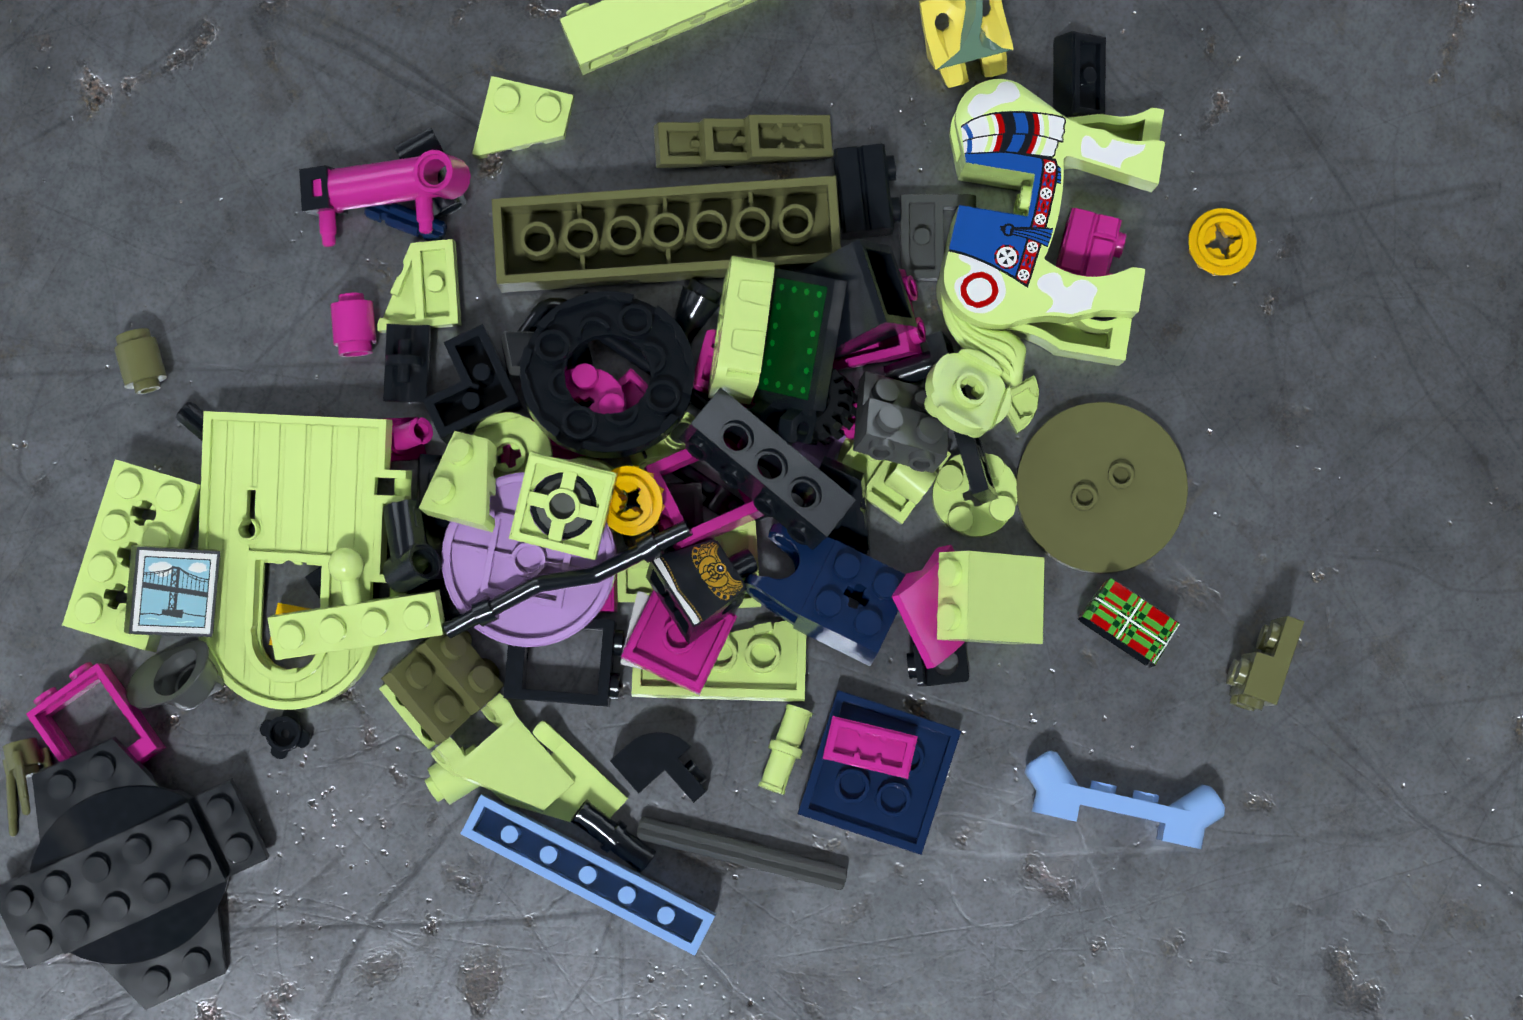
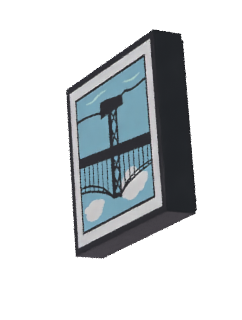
[124,545,220,637]

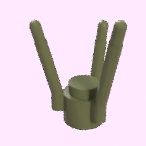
[2,738,53,837]

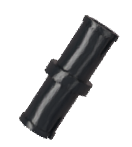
[570,799,656,874]

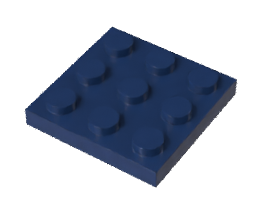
[797,690,961,855]

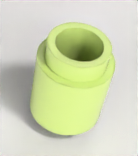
[425,744,480,805]

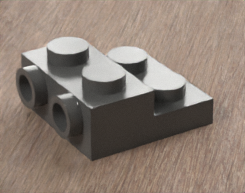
[853,371,949,473]

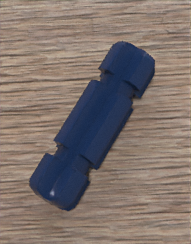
[364,203,447,241]

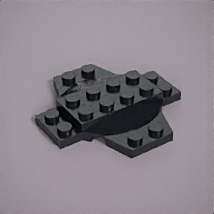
[0,736,270,1010]

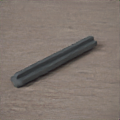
[636,816,848,890]

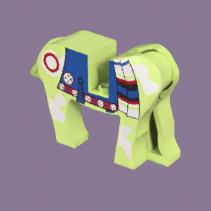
[936,79,1165,387]

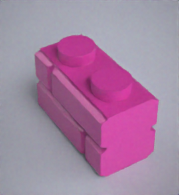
[1056,208,1126,277]

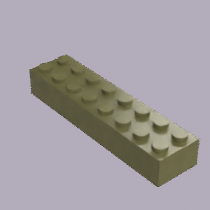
[491,176,841,293]

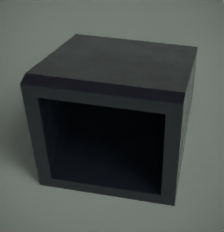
[800,239,918,360]

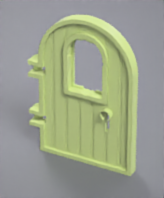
[198,411,412,710]

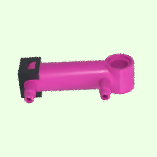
[299,150,471,247]

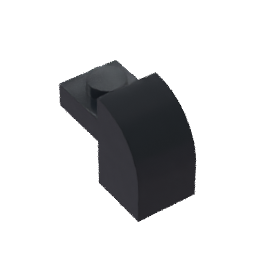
[610,732,708,803]

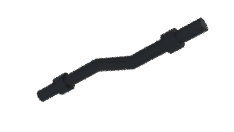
[443,520,693,638]

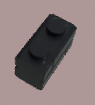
[833,143,901,240]

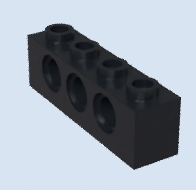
[678,387,856,550]

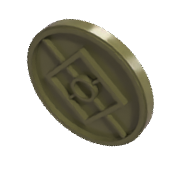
[1016,402,1188,574]

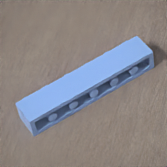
[460,794,716,956]

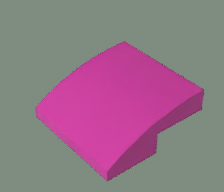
[892,545,965,669]

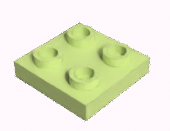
[840,443,951,524]

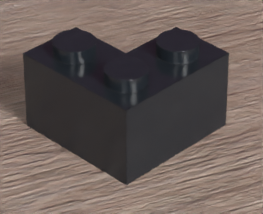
[422,324,524,444]

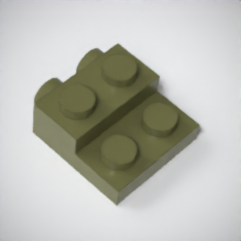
[1226,616,1304,711]
[381,619,504,745]

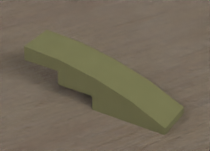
[654,115,833,168]

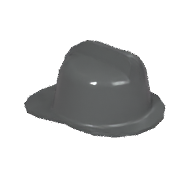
[126,640,224,710]

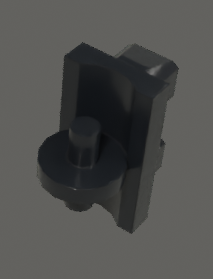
[383,324,431,403]

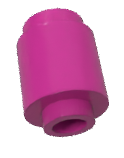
[330,293,376,357]

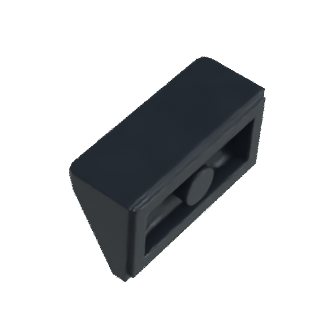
[1053,31,1106,118]

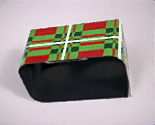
[1077,577,1180,668]

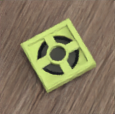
[509,452,618,560]

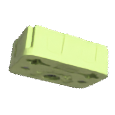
[707,256,775,405]

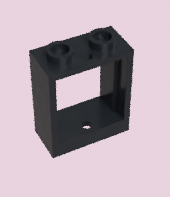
[503,618,624,707]

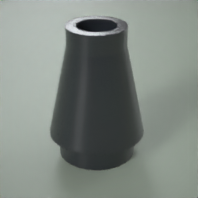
[674,278,721,345]

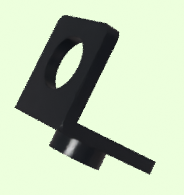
[907,642,969,687]

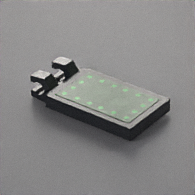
[749,268,847,444]

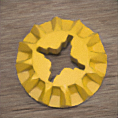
[1188,208,1257,276]
[606,465,666,536]

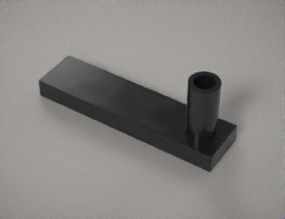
[884,331,998,504]

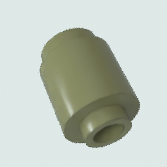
[114,328,167,394]

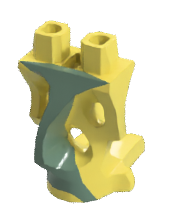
[919,0,1013,88]

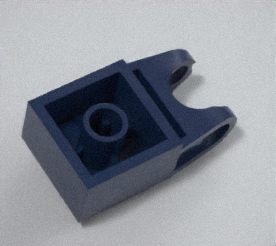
[744,523,906,666]

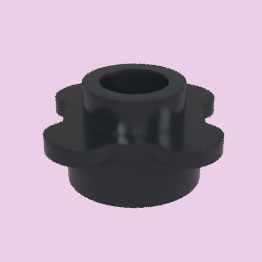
[260,710,311,759]

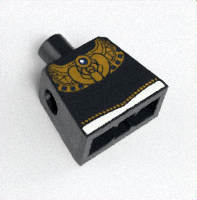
[646,539,758,644]

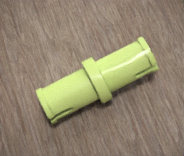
[758,704,813,795]

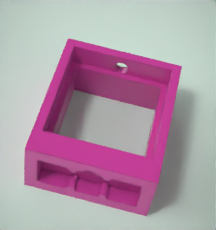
[639,438,764,551]
[26,662,166,764]

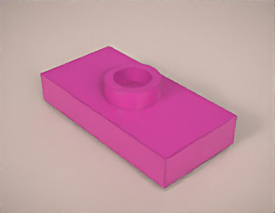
[822,716,918,779]

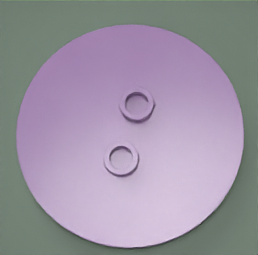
[442,472,617,647]

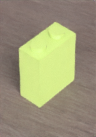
[937,551,1045,645]

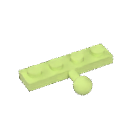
[267,548,446,660]

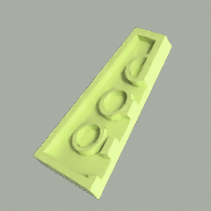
[632,620,806,702]

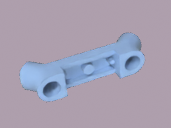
[1025,750,1225,850]

